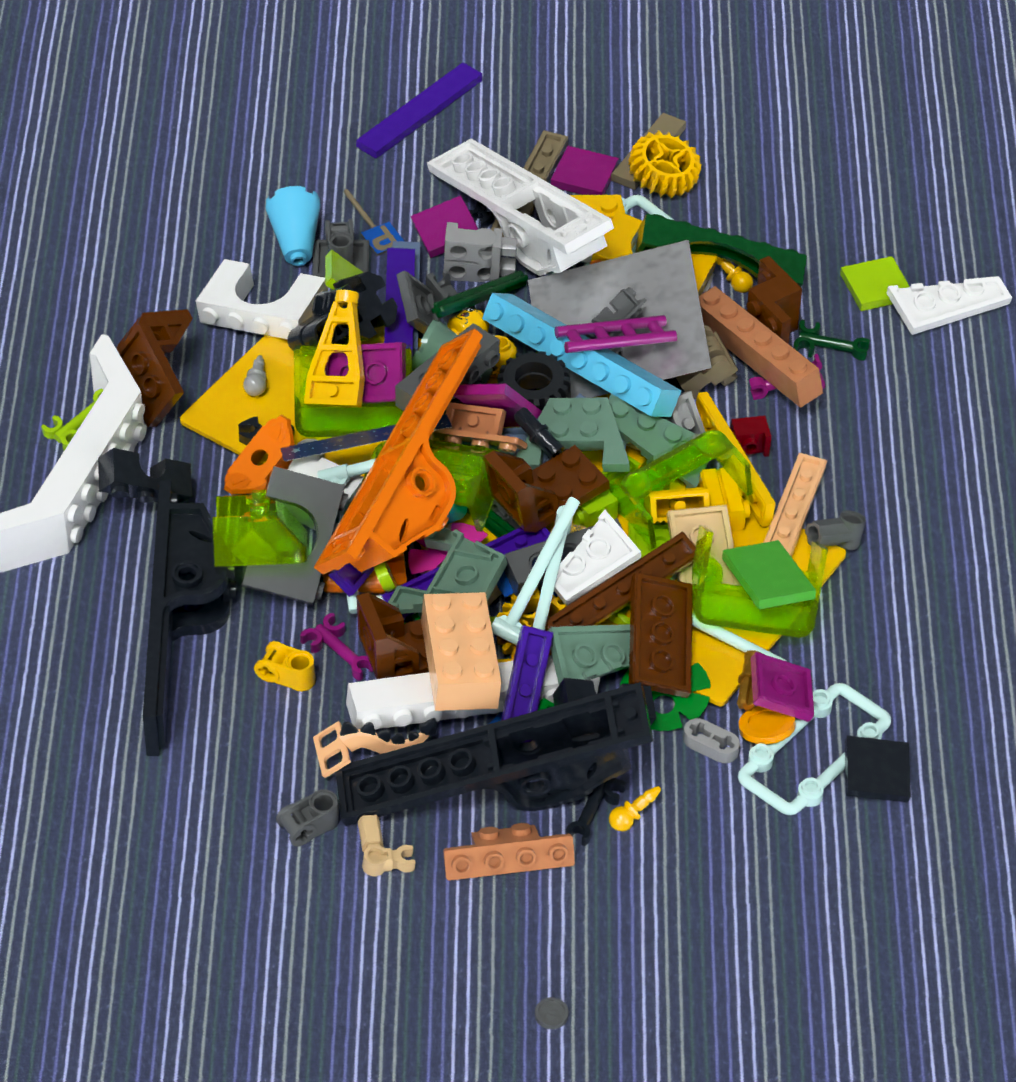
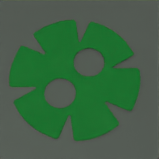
[620,663,711,731]

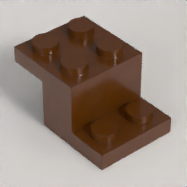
[746,256,802,344]

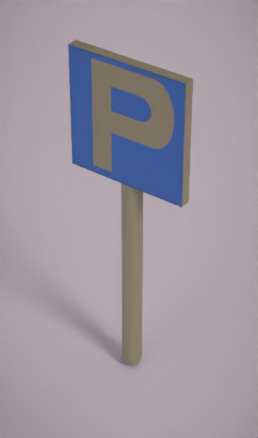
[344,189,405,256]

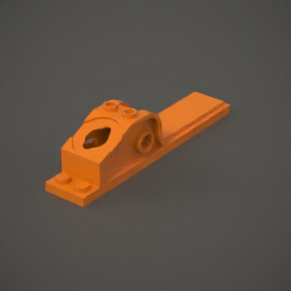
[314,328,483,575]

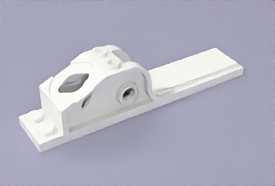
[427,139,614,276]

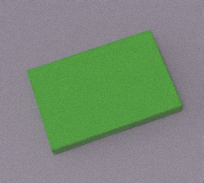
[722,540,816,609]

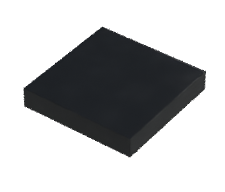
[845,736,911,802]

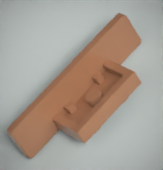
[429,402,527,453]
[443,823,575,880]

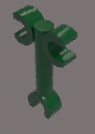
[793,319,870,361]

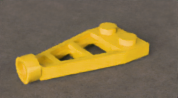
[304,290,365,408]

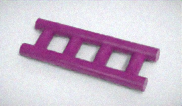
[555,315,677,353]

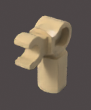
[358,815,416,877]

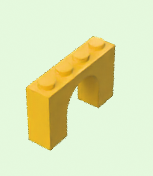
[591,210,718,296]

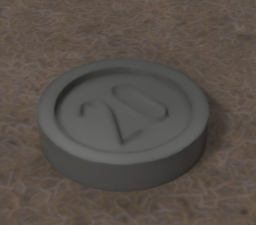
[535,997,569,1029]

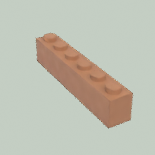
[699,286,823,408]

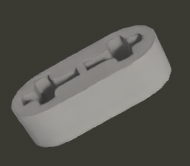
[683,718,740,763]

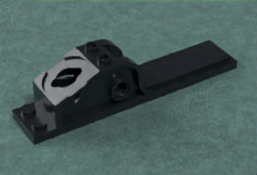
[143,481,237,756]
[336,682,654,826]

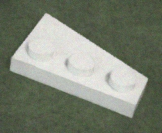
[554,510,641,606]

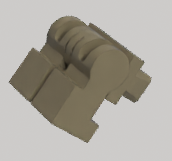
[676,325,738,399]

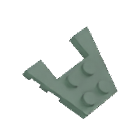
[516,397,630,472]
[388,527,508,614]

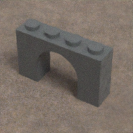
[241,466,348,605]

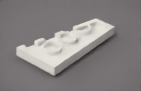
[886,276,1012,335]

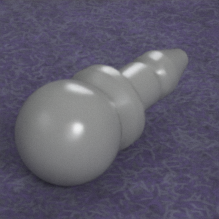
[243,355,267,396]

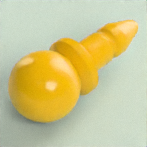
[716,257,753,293]
[609,786,661,831]

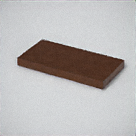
[629,572,693,698]

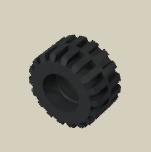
[497,351,571,411]

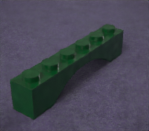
[635,213,807,287]

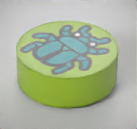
[374,562,397,593]

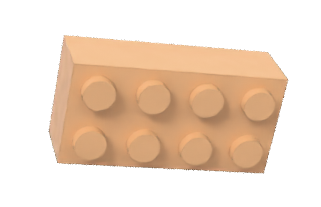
[421,592,501,711]

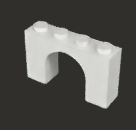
[196,259,328,340]

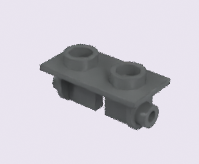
[591,287,647,337]

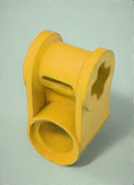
[254,641,316,691]

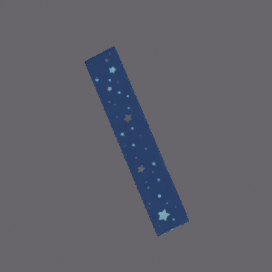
[280,414,452,461]

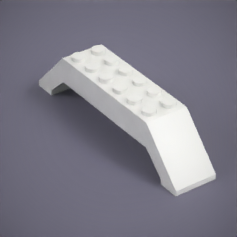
[0,334,147,573]

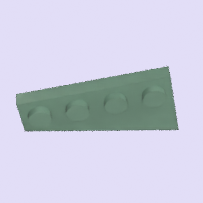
[609,394,717,488]
[548,624,630,684]

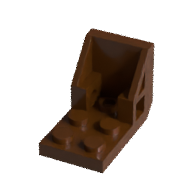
[116,309,193,427]
[484,445,610,533]
[356,592,429,679]

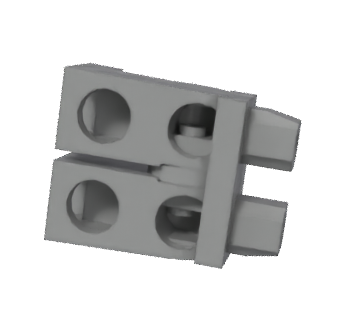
[444,222,517,282]

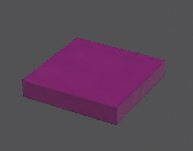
[550,146,619,195]
[410,195,478,258]
[750,652,814,722]

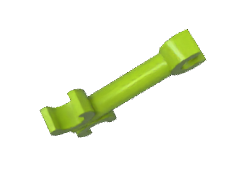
[41,388,103,451]

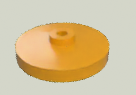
[739,706,796,744]

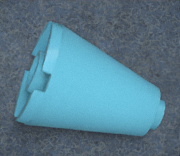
[265,186,321,266]

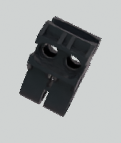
[288,272,398,353]

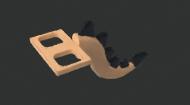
[313,718,437,778]

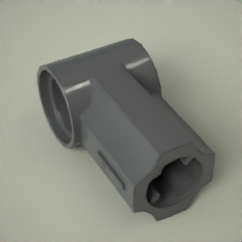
[805,510,866,550]

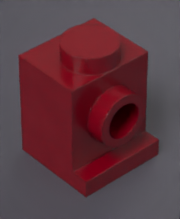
[730,415,771,457]

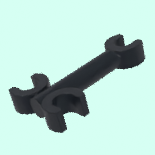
[566,769,626,846]

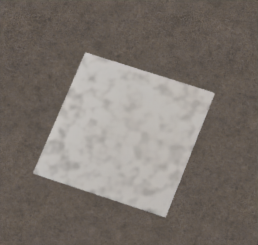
[528,240,712,398]

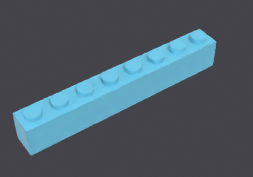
[482,293,682,417]

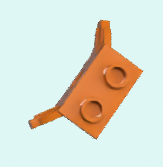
[224,415,294,495]

